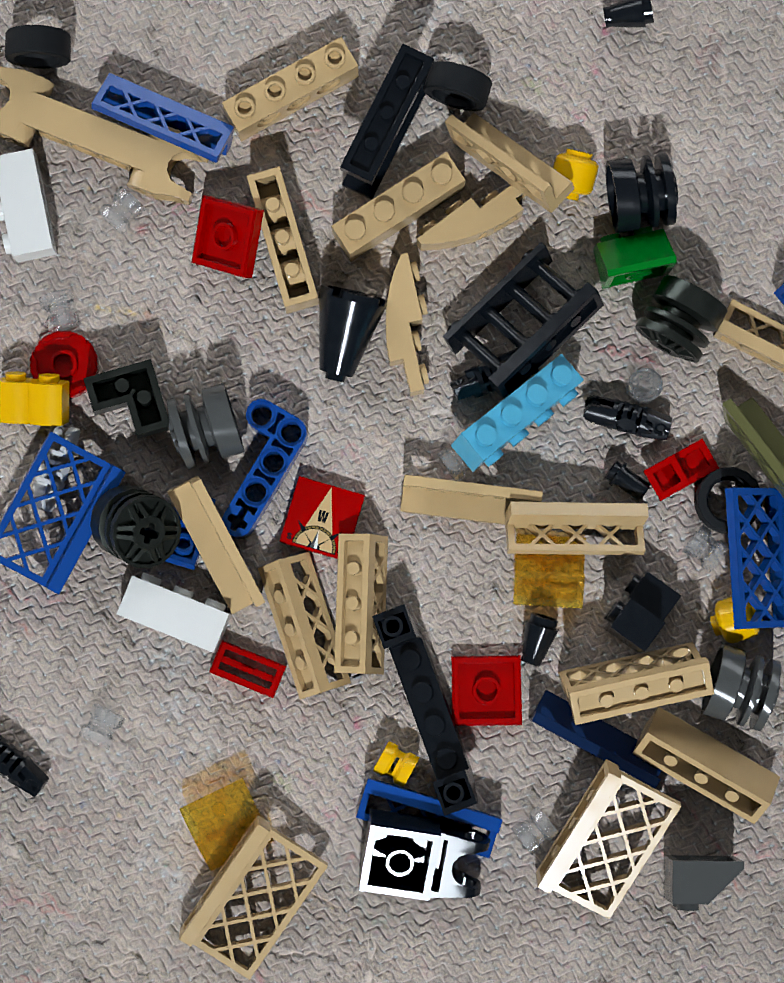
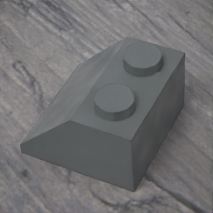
[664,855,744,911]

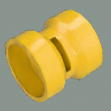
[373,741,420,787]

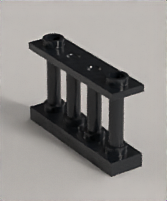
[340,44,434,200]
[442,242,604,399]

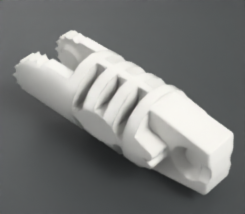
[33,426,81,512]

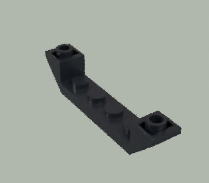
[372,604,478,816]

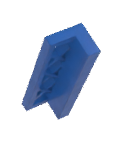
[91,73,234,163]
[356,777,503,859]

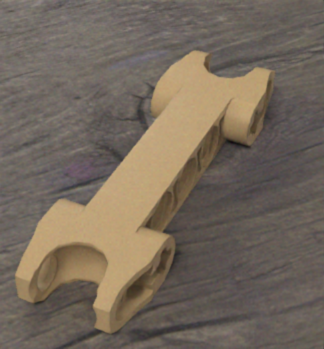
[0,66,208,205]

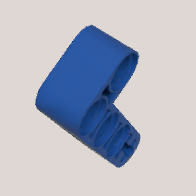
[222,399,308,539]

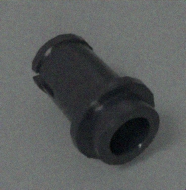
[605,461,650,502]

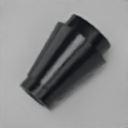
[603,0,654,28]
[521,612,559,666]

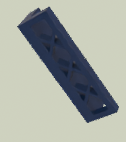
[529,690,661,789]

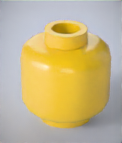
[553,148,599,201]
[710,597,763,644]

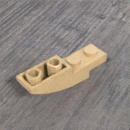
[416,183,526,251]
[385,253,429,397]

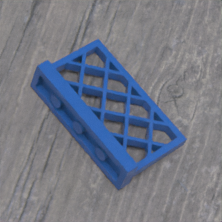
[0,431,126,594]
[725,488,784,629]

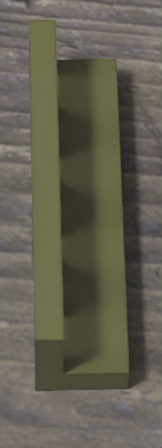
[722,397,784,498]

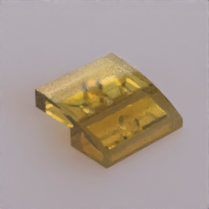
[513,533,586,608]
[179,778,274,871]

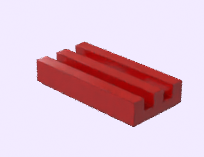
[209,640,287,698]

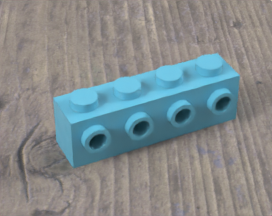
[451,354,584,472]

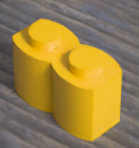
[0,371,69,426]

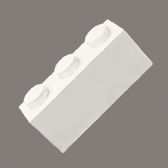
[0,149,58,263]
[117,572,231,653]

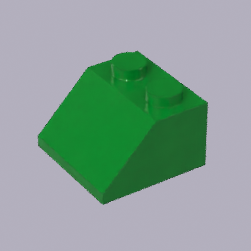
[593,226,677,289]

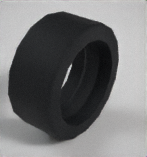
[5,25,71,69]
[423,61,492,111]
[694,467,763,534]

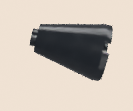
[319,285,388,382]

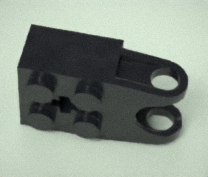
[359,809,490,901]

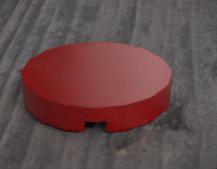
[30,331,99,399]

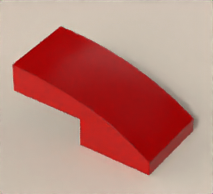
[643,439,719,501]

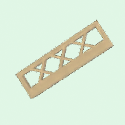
[445,112,574,213]
[713,299,784,373]
[167,475,265,614]
[400,475,543,525]
[505,502,649,555]
[334,534,388,675]
[258,552,351,700]

